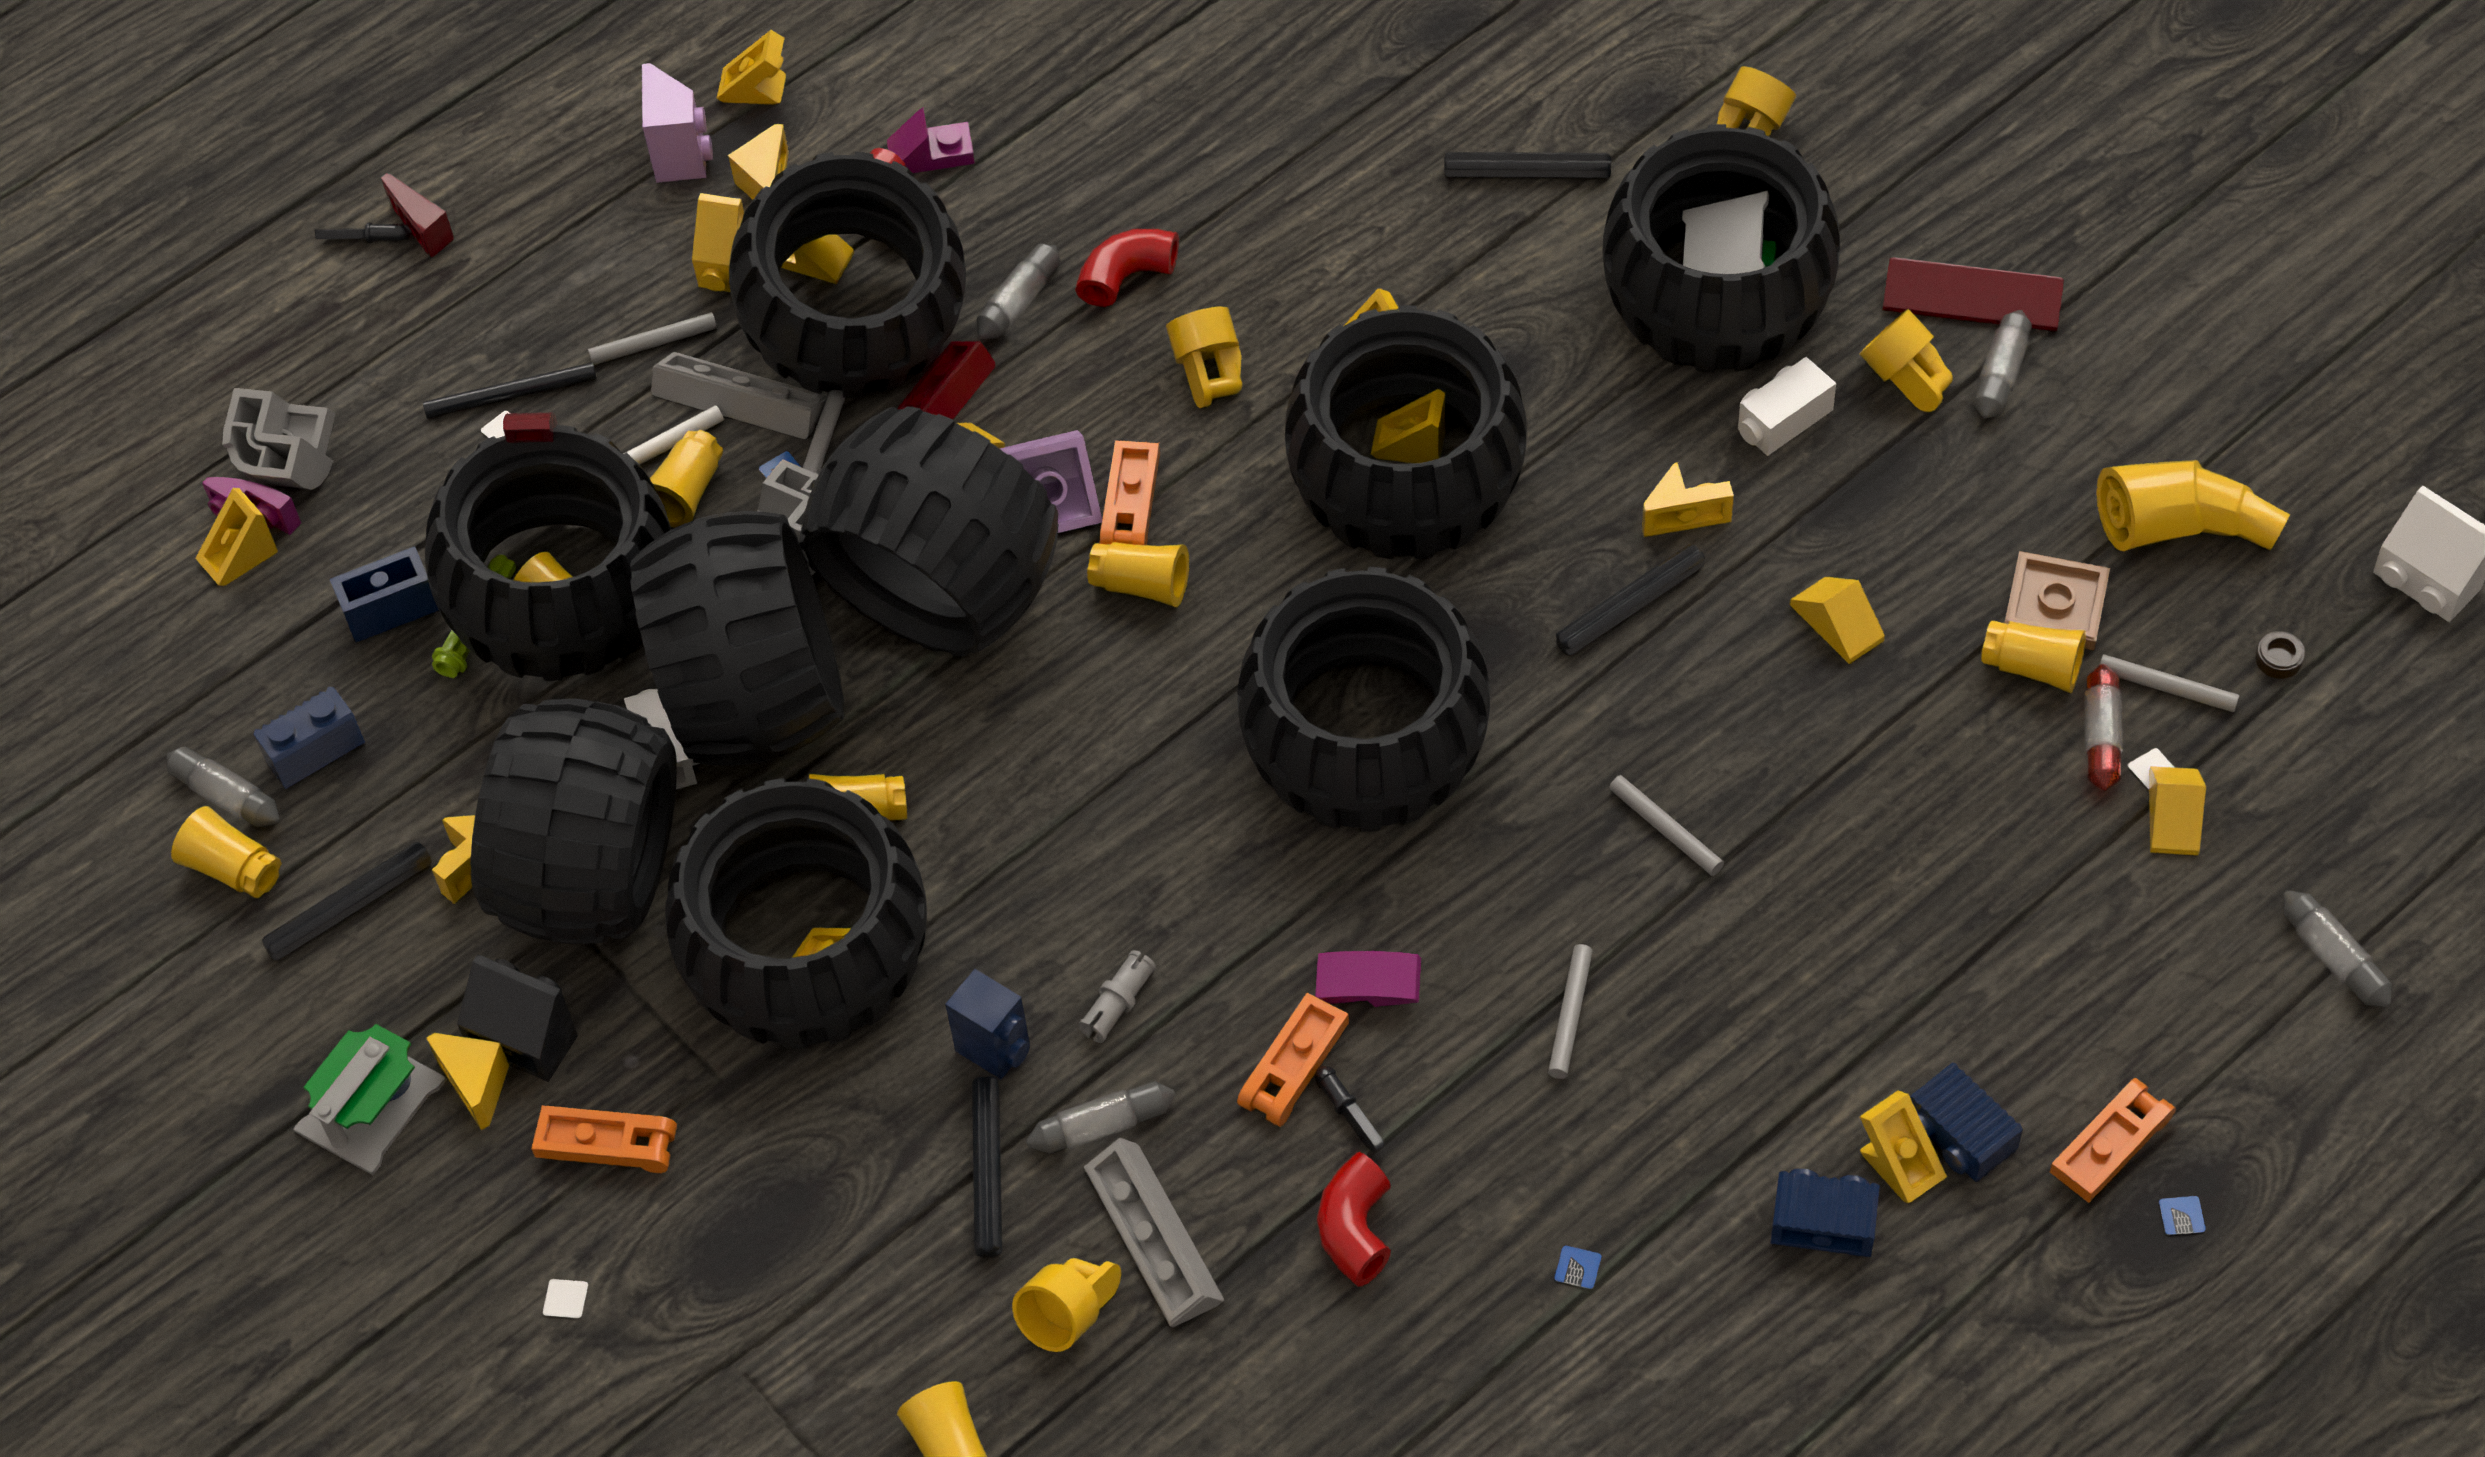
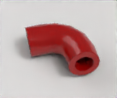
[1075,229,1179,307]
[1317,1152,1391,1287]

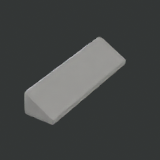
[651,352,827,439]
[1084,1138,1224,1327]

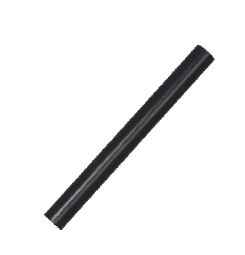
[423,362,597,419]

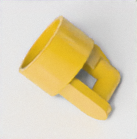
[1717,66,1796,136]
[1166,307,1242,408]
[1859,309,1953,412]
[1012,1258,1121,1352]

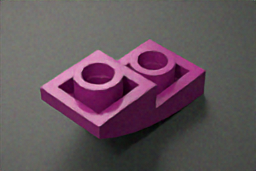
[202,477,301,535]
[1315,951,1421,1007]

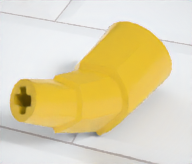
[2096,460,2290,551]

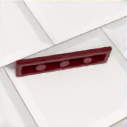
[1882,257,2064,331]
[897,341,996,420]

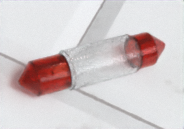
[2084,663,2123,791]

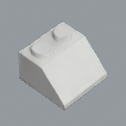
[2373,486,2485,622]

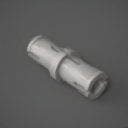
[1078,950,1156,1043]

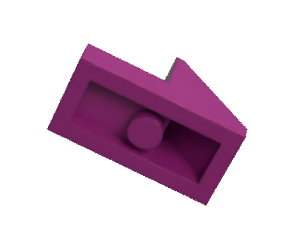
[887,107,975,173]

